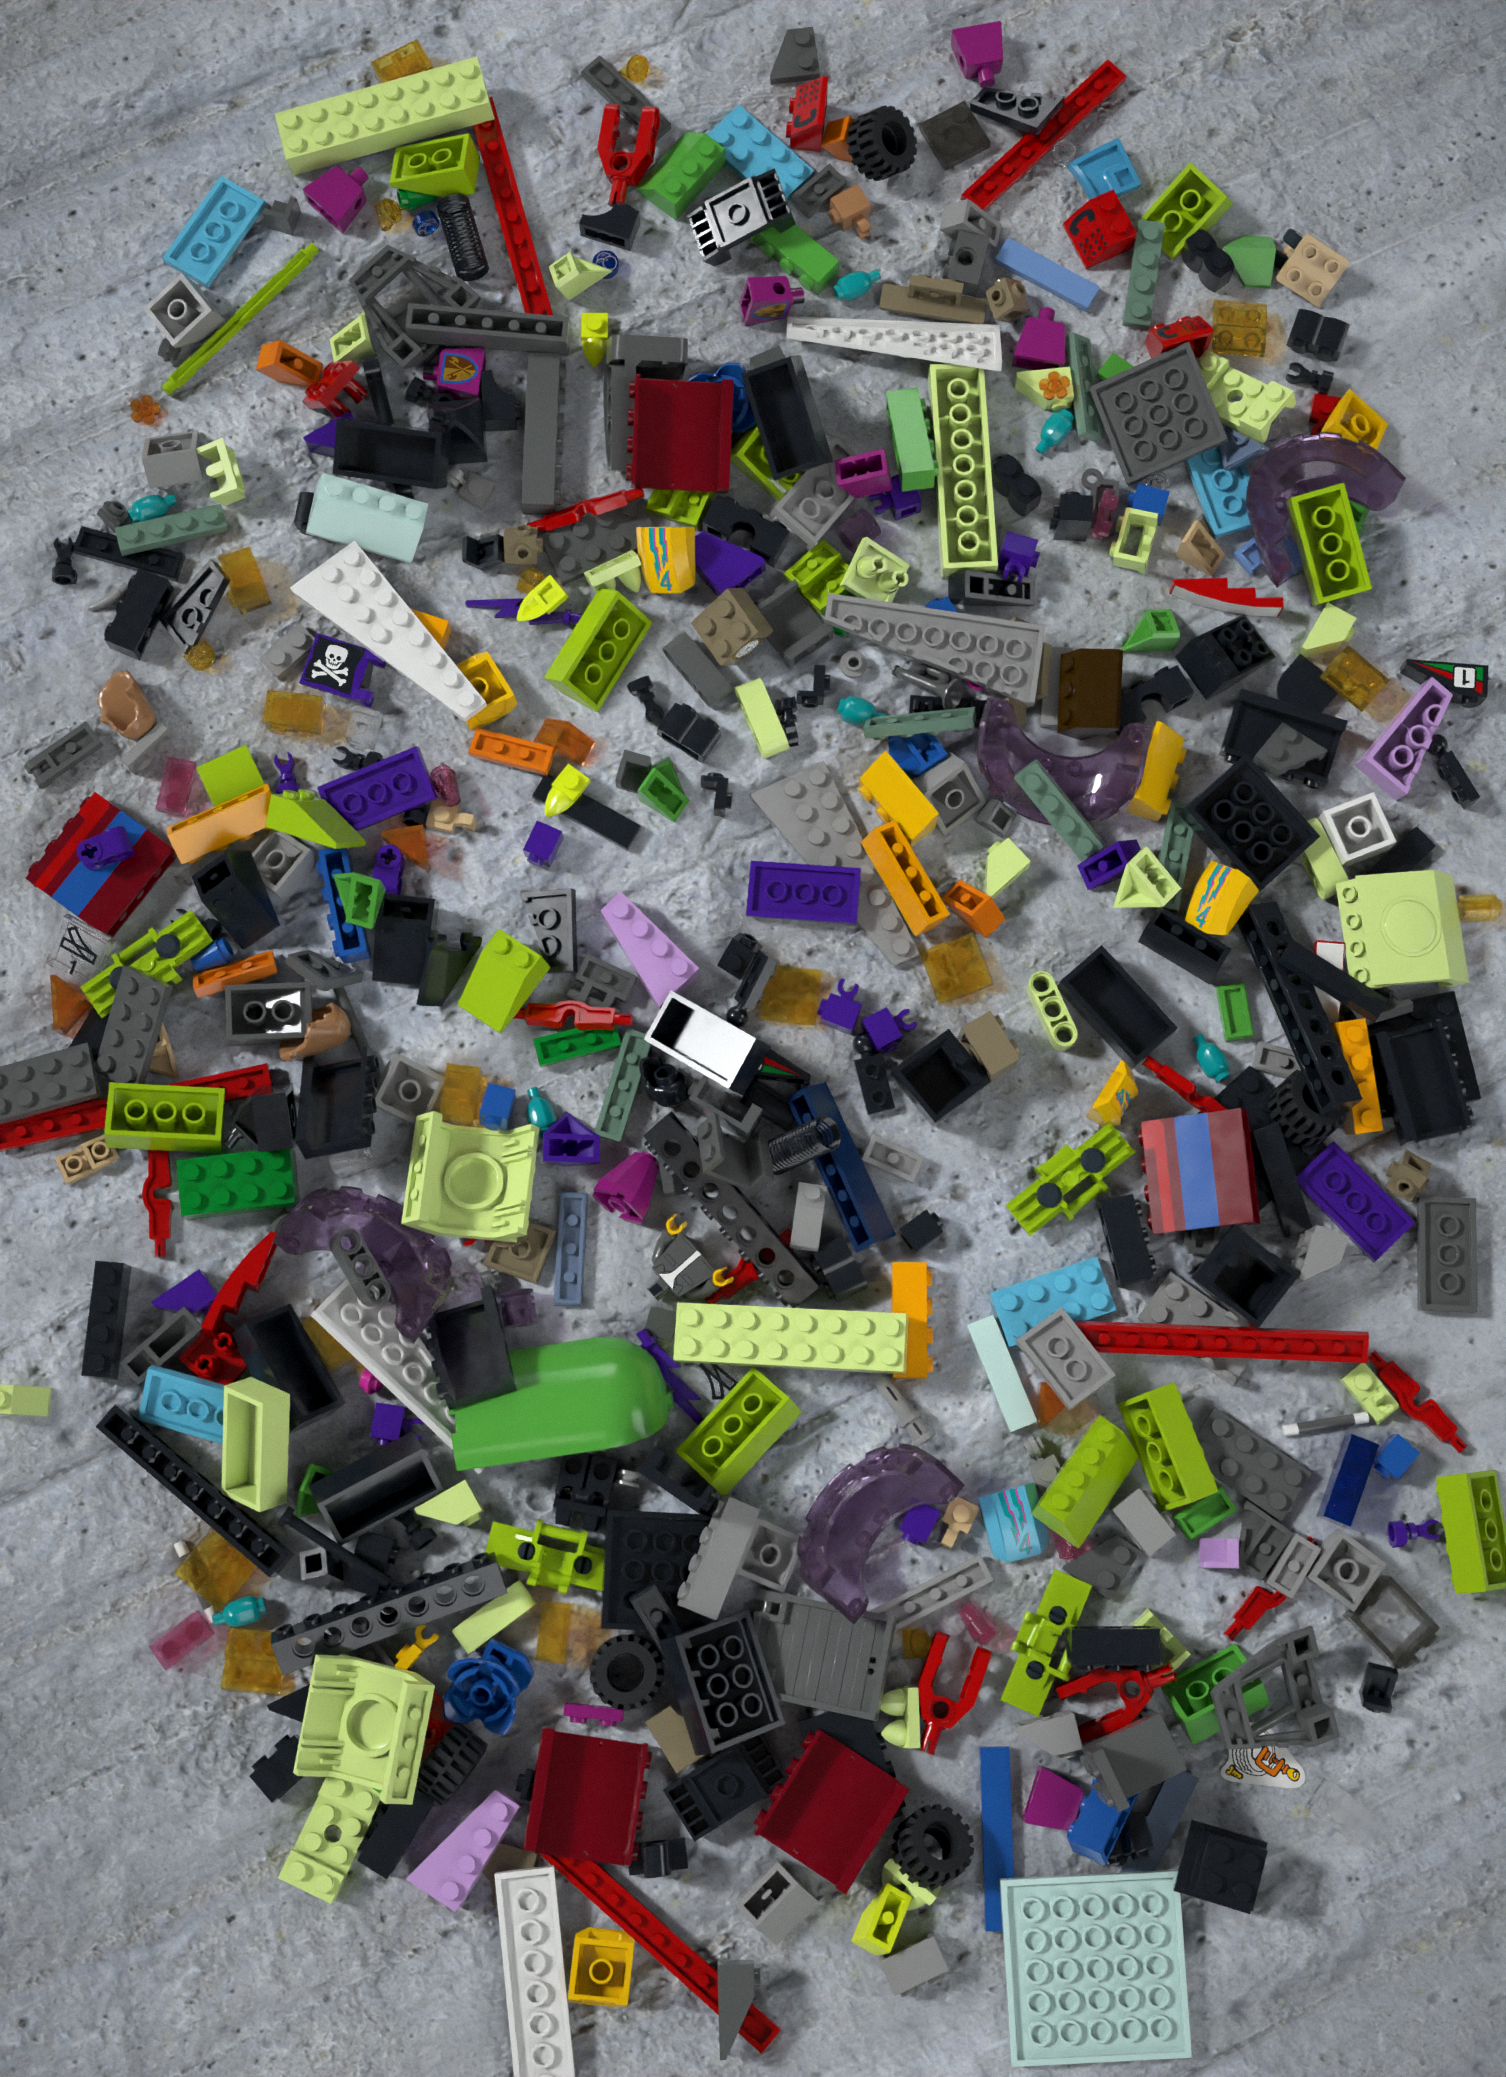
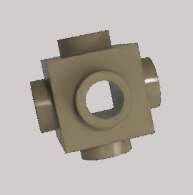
[985,277,1031,323]
[504,524,543,566]
[1385,1150,1432,1202]

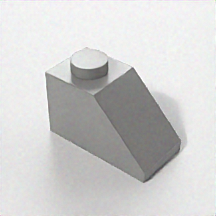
[939,199,1002,249]
[790,1182,827,1252]

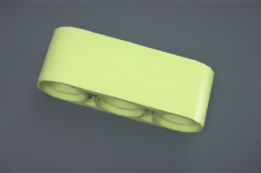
[734,678,790,759]
[1299,818,1348,900]
[1026,971,1078,1051]
[452,1580,537,1655]

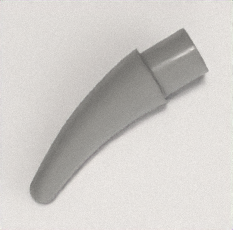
[87,582,128,611]

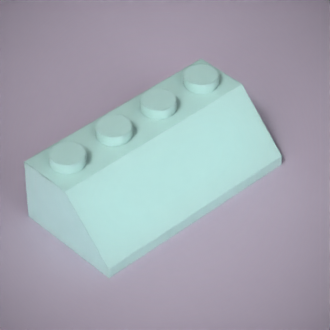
[306,473,428,564]

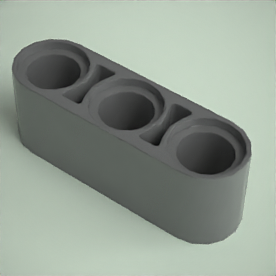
[662,632,733,708]
[329,1228,391,1307]

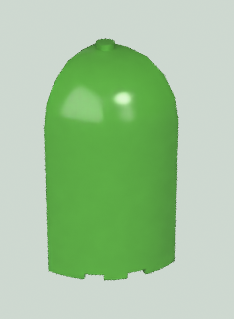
[449,1337,674,1471]

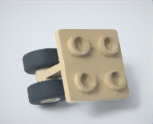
[1274,228,1350,307]

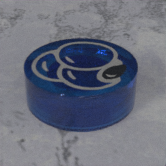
[412,210,440,237]
[592,250,619,279]

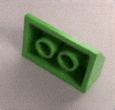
[635,132,725,221]
[1160,1643,1270,1745]

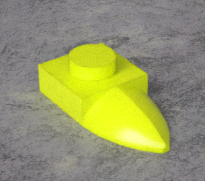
[581,313,609,367]
[517,575,569,621]
[545,763,591,817]

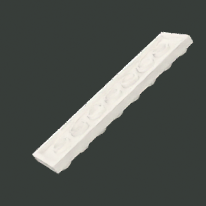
[494,1865,575,2077]

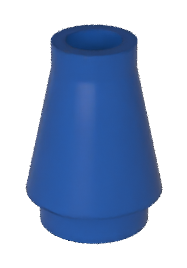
[190,938,234,973]

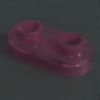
[1091,488,1119,541]

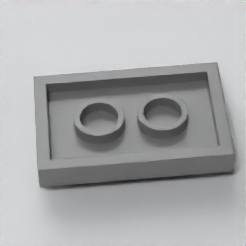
[1016,1307,1116,1411]

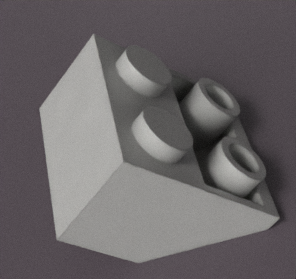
[1289,1225,1349,1286]
[735,1858,819,1946]

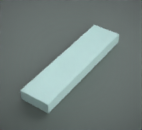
[967,1315,1037,1432]

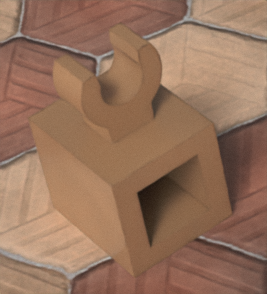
[828,184,871,240]

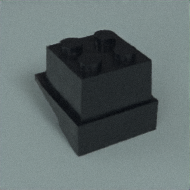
[891,1029,992,1127]
[1191,1225,1300,1329]
[1173,1819,1268,1914]

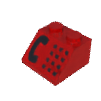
[786,76,828,152]
[1062,189,1137,269]
[1145,316,1214,358]

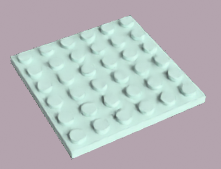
[999,1869,1192,2067]

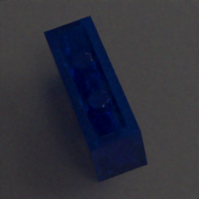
[1316,1434,1379,1527]

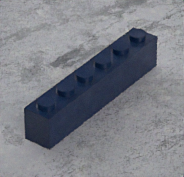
[786,1082,896,1253]

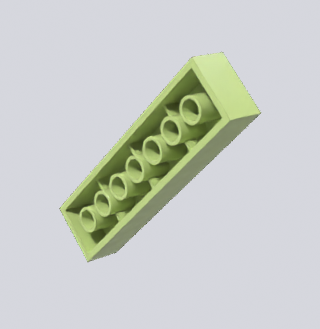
[275,56,495,176]
[928,364,998,580]
[673,1302,909,1374]

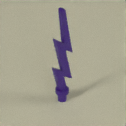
[465,598,582,626]
[636,1328,704,1426]

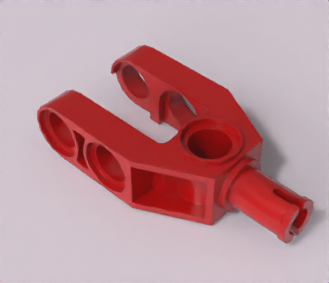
[597,104,660,207]
[916,1630,992,1755]
[1055,1662,1177,1743]

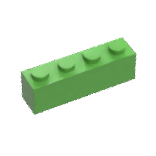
[747,224,839,295]
[886,388,939,492]

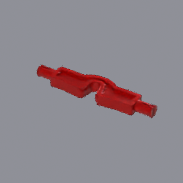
[527,486,645,531]
[513,1000,633,1030]
[1142,1055,1227,1113]
[142,1150,173,1258]
[704,1229,794,1304]
[1368,1350,1468,1453]
[1223,1536,1319,1642]

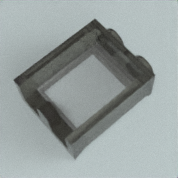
[1342,1575,1440,1669]

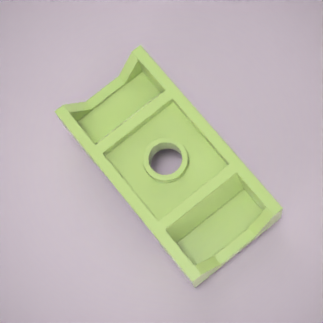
[1197,350,1296,444]
[278,1777,382,1904]

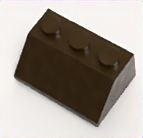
[1057,648,1123,740]

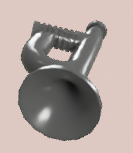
[892,663,964,710]

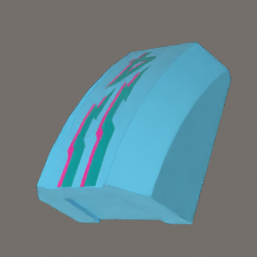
[977,1482,1049,1563]

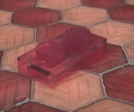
[155,757,197,817]
[149,1610,215,1671]

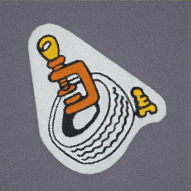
[1220,1722,1306,1788]

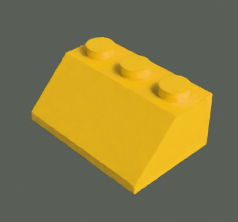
[1126,721,1187,822]
[858,751,939,847]

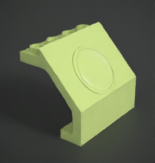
[1336,870,1469,990]
[401,1111,540,1243]
[293,1654,435,1805]

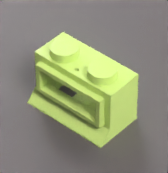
[196,437,246,506]
[1109,507,1158,575]
[1130,1608,1191,1676]

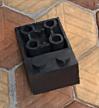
[1175,614,1275,700]
[192,850,280,949]
[372,893,439,986]

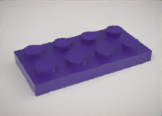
[317,746,438,832]
[746,861,862,925]
[1296,1141,1415,1262]

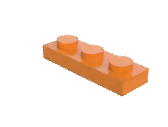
[468,727,556,776]
[192,950,278,998]

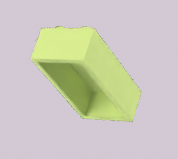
[221,1377,290,1512]

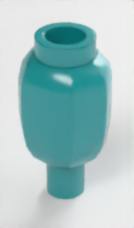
[833,269,881,301]
[1035,408,1075,455]
[127,494,177,524]
[836,696,887,726]
[1192,1034,1231,1083]
[526,1087,557,1139]
[211,1595,267,1627]

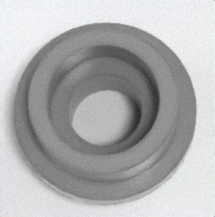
[840,651,867,678]

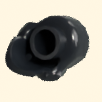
[639,1057,689,1108]

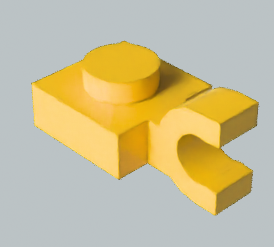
[394,1623,440,1670]

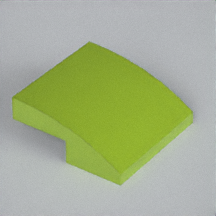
[646,489,715,530]
[784,539,849,616]
[196,745,265,807]

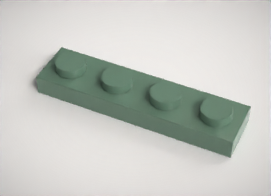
[1122,219,1165,329]
[1065,332,1103,442]
[115,503,228,556]
[863,707,976,740]
[1014,759,1105,862]
[1149,800,1193,913]
[594,1028,652,1144]

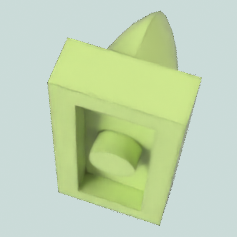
[584,550,642,593]
[880,1686,920,1749]
[882,1851,941,1911]

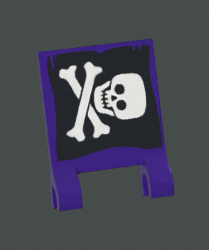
[299,633,387,708]

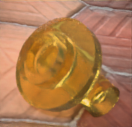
[619,54,649,82]
[374,198,402,231]
[516,568,546,594]
[183,640,215,671]
[902,1628,931,1659]

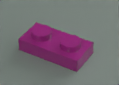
[563,1702,624,1726]

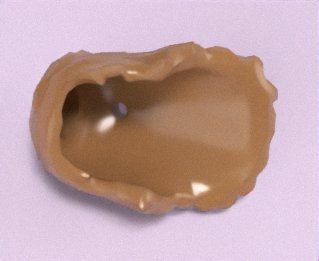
[97,670,157,741]
[279,1003,351,1062]

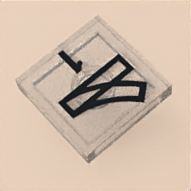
[45,913,116,984]
[680,1363,760,1406]

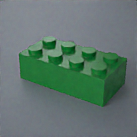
[176,1149,300,1220]

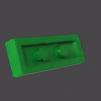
[533,1025,621,1068]

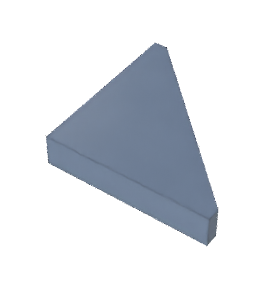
[1219,424,1269,471]

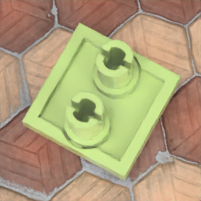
[840,537,910,603]

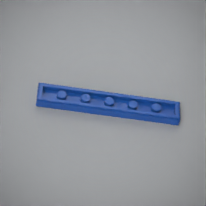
[979,1746,1014,1931]

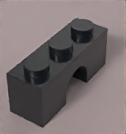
[702,495,789,568]
[1115,665,1194,739]

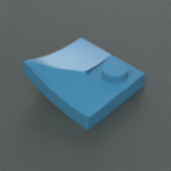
[1067,138,1141,200]

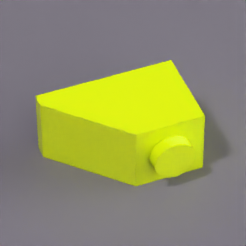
[851,1883,912,1956]

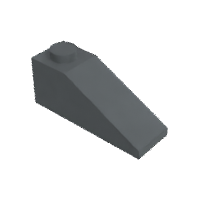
[718,1960,760,2060]

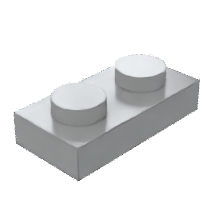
[259,623,315,680]
[120,721,173,774]
[862,1134,924,1184]
[1265,1533,1321,1599]

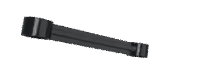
[361,354,415,500]

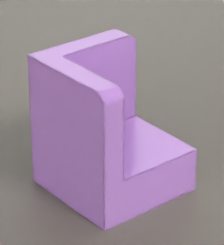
[1199,1538,1239,1568]

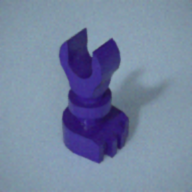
[274,752,301,794]
[1387,1519,1441,1548]

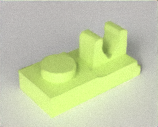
[1340,1363,1400,1425]

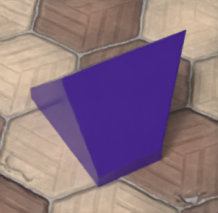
[543,1111,600,1167]

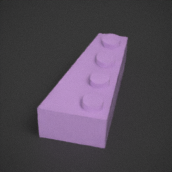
[1355,677,1453,800]
[601,891,700,1010]
[406,1788,524,1912]

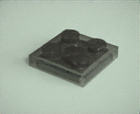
[919,100,991,171]

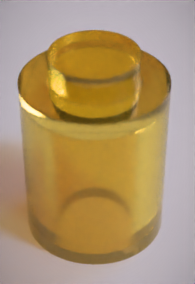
[1458,894,1502,923]

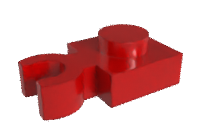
[1309,393,1341,441]

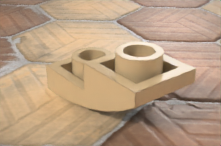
[55,1135,119,1186]

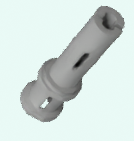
[868,1373,936,1449]

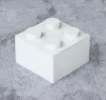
[1318,792,1396,868]

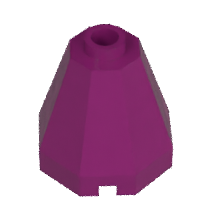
[593,1151,659,1225]

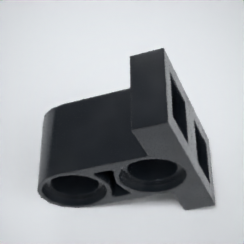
[628,1837,688,1878]

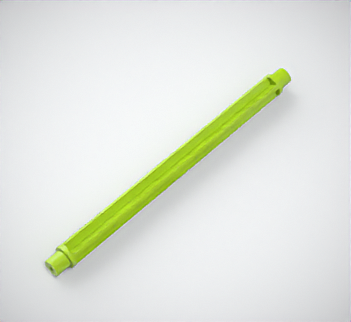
[161,243,319,396]

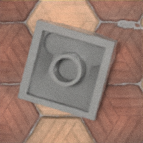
[252,829,316,898]
[374,1053,446,1125]
[736,1518,806,1593]
[1305,1529,1386,1612]

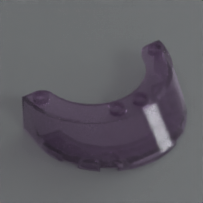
[1246,432,1406,588]
[977,696,1153,826]
[273,1186,454,1343]
[797,1443,965,1624]

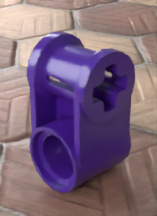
[76,826,135,871]
[371,844,405,895]

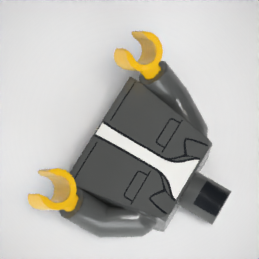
[647,1214,734,1301]

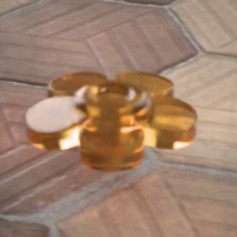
[1039,371,1070,400]
[130,395,161,425]

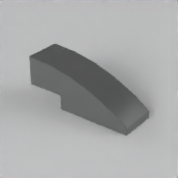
[119,1306,202,1385]

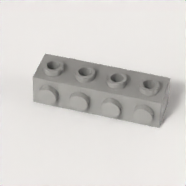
[677,1495,760,1621]

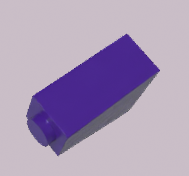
[695,531,765,597]

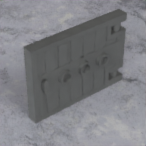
[753,1589,898,1721]

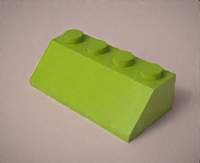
[1286,483,1372,607]
[544,588,653,712]
[104,1082,225,1153]
[675,1366,802,1496]
[1117,1382,1219,1513]
[1031,1415,1139,1548]
[1436,1470,1506,1594]

